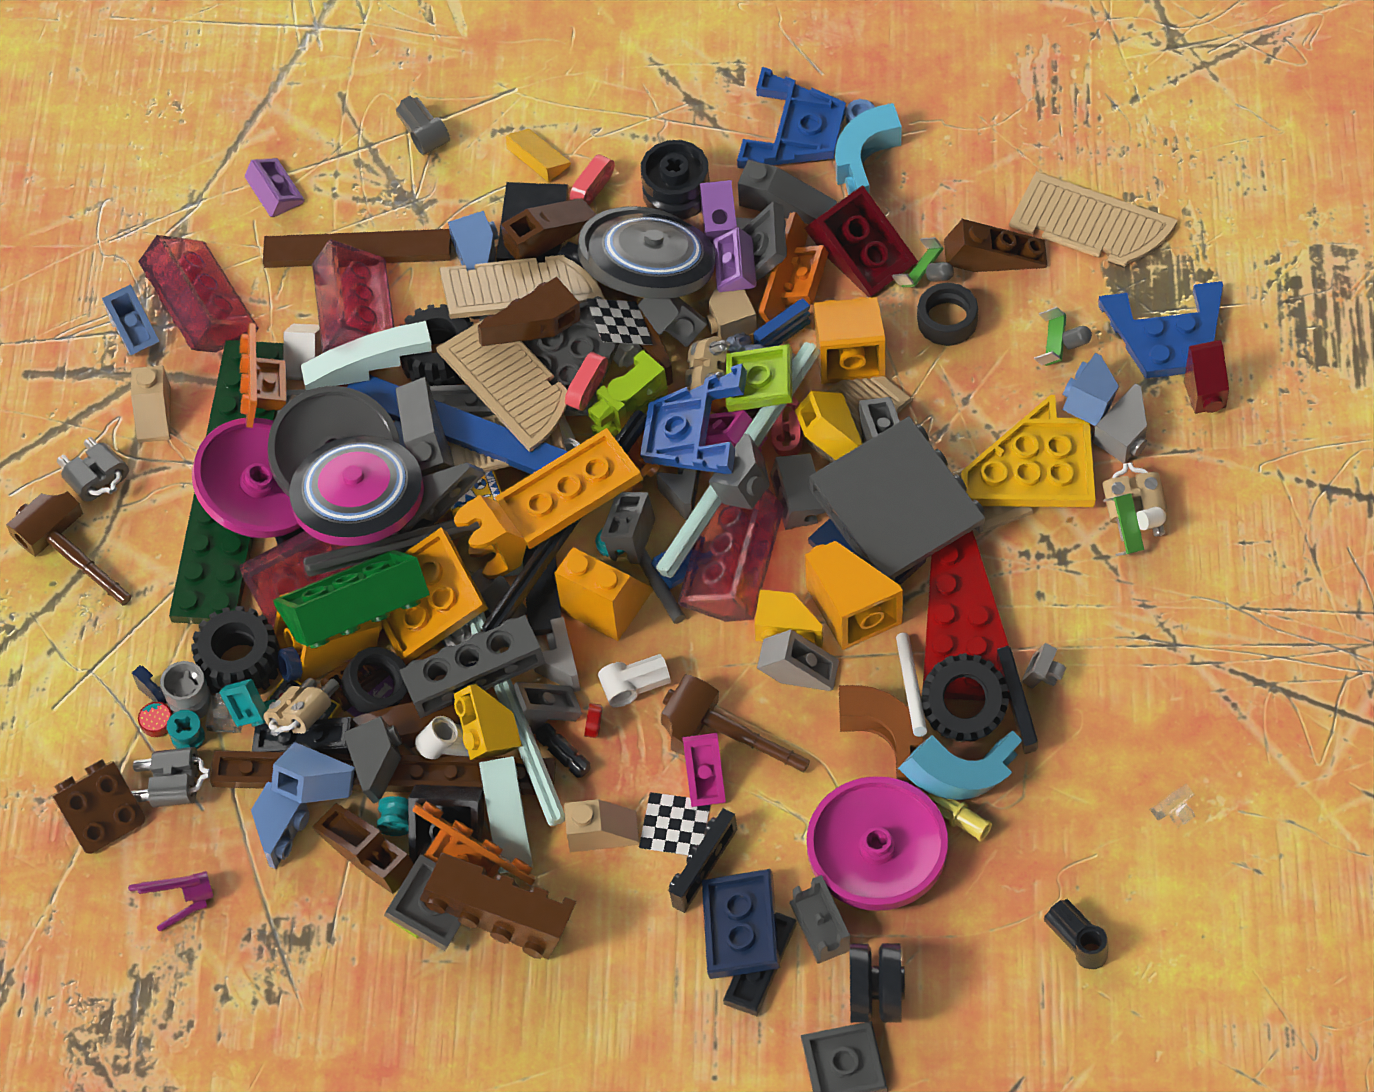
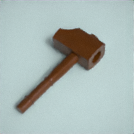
[6,491,131,606]
[661,674,810,773]

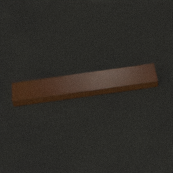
[262,229,451,268]

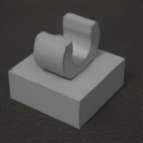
[1021,643,1066,688]

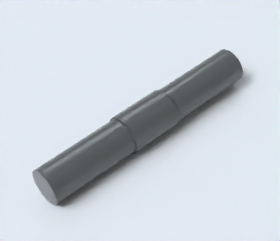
[639,549,685,624]

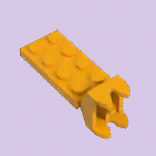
[454,428,643,579]

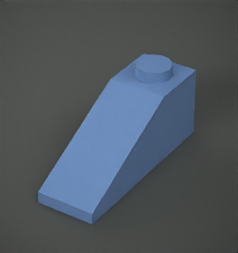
[448,211,499,271]

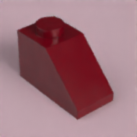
[1184,340,1229,414]

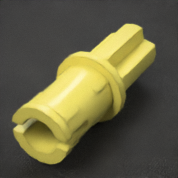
[928,793,992,842]

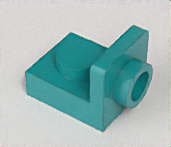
[219,679,276,727]

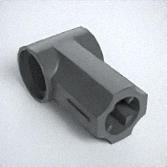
[396,96,450,155]

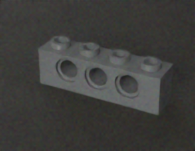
[399,615,546,718]

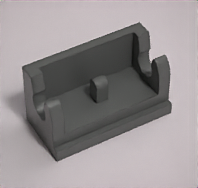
[770,454,825,530]
[600,492,655,564]
[790,875,850,964]

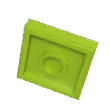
[726,344,792,412]

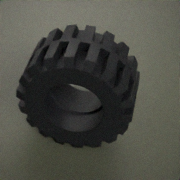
[400,304,474,386]
[191,606,280,695]
[921,653,1009,742]

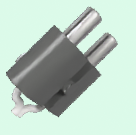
[57,437,129,502]
[131,747,210,807]

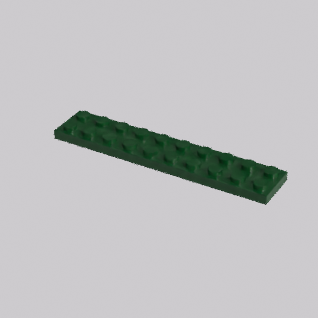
[169,340,284,624]

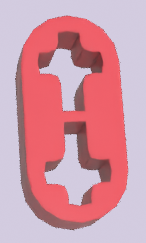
[570,154,615,205]
[565,352,608,411]
[771,397,803,456]

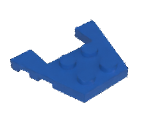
[737,67,846,169]
[1098,281,1223,379]
[640,364,747,474]

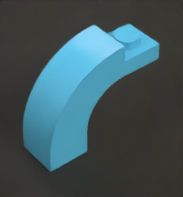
[835,103,902,195]
[898,730,1022,800]

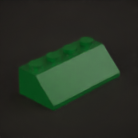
[273,550,430,648]

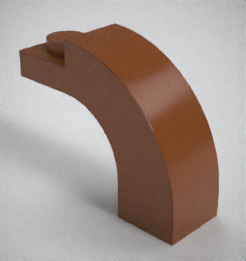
[839,685,924,784]

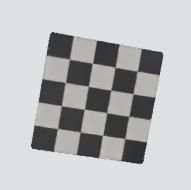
[586,298,653,345]
[639,792,710,855]

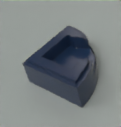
[132,665,167,704]

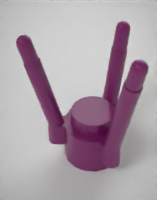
[128,871,214,931]

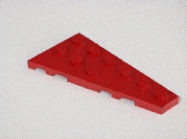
[923,530,1010,701]

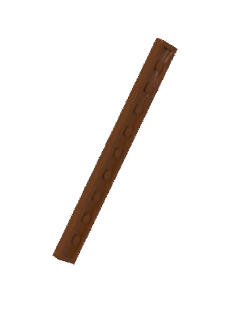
[210,751,556,795]

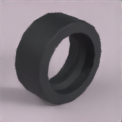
[917,283,978,346]
[341,647,408,714]

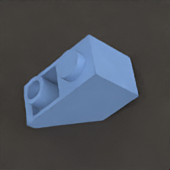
[1062,353,1119,426]
[271,742,355,803]
[251,782,309,869]

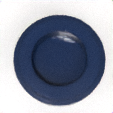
[277,646,302,682]

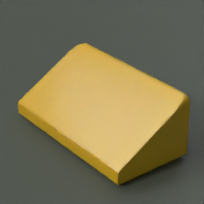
[505,129,571,182]

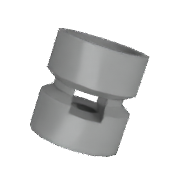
[160,661,212,719]

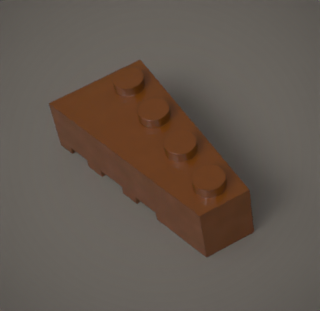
[420,852,577,960]

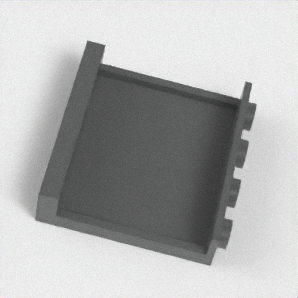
[809,416,986,581]

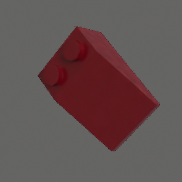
[804,185,918,298]

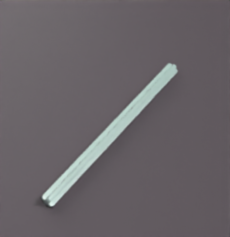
[656,342,820,578]
[468,612,565,826]

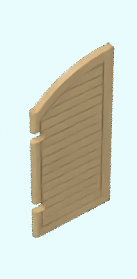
[1009,171,1178,267]
[439,255,604,319]
[436,314,567,452]

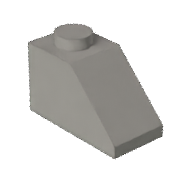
[1093,383,1147,464]
[757,630,839,691]

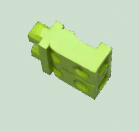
[588,350,668,437]

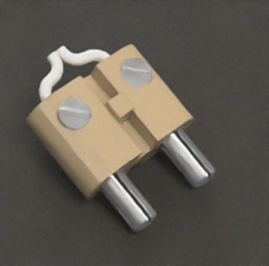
[685,336,730,391]
[1102,463,1167,541]
[263,678,339,736]

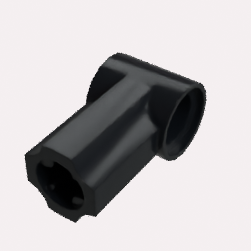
[1044,899,1108,969]

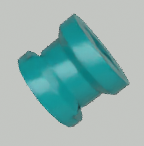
[167,710,205,750]
[377,796,409,836]

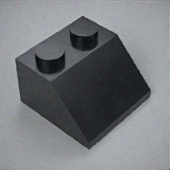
[408,784,484,864]

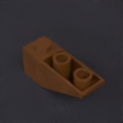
[501,198,596,260]
[944,219,1048,272]
[478,277,580,346]

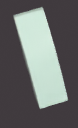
[479,756,533,874]

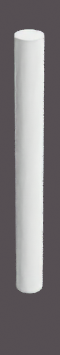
[896,633,927,737]

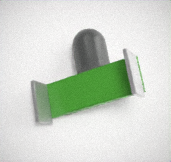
[892,237,954,287]
[1034,307,1092,366]

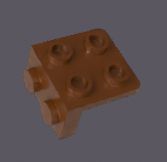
[51,759,146,854]

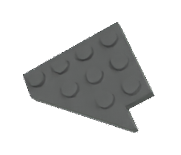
[522,296,620,416]

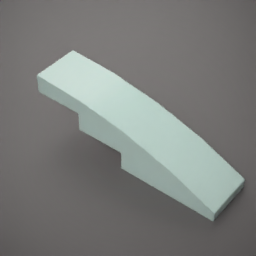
[301,321,432,390]

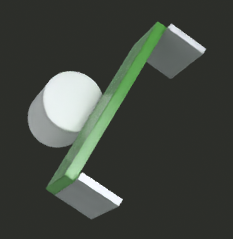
[1103,493,1166,556]

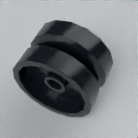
[641,140,710,220]
[850,943,905,1023]

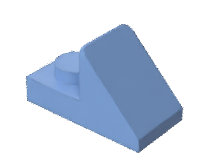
[101,284,159,355]

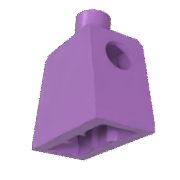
[700,180,737,246]

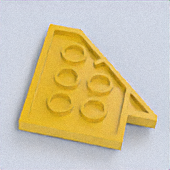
[960,395,1096,507]

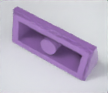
[245,158,304,217]
[713,227,756,292]

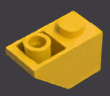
[795,391,863,460]
[754,589,823,648]
[454,684,522,760]

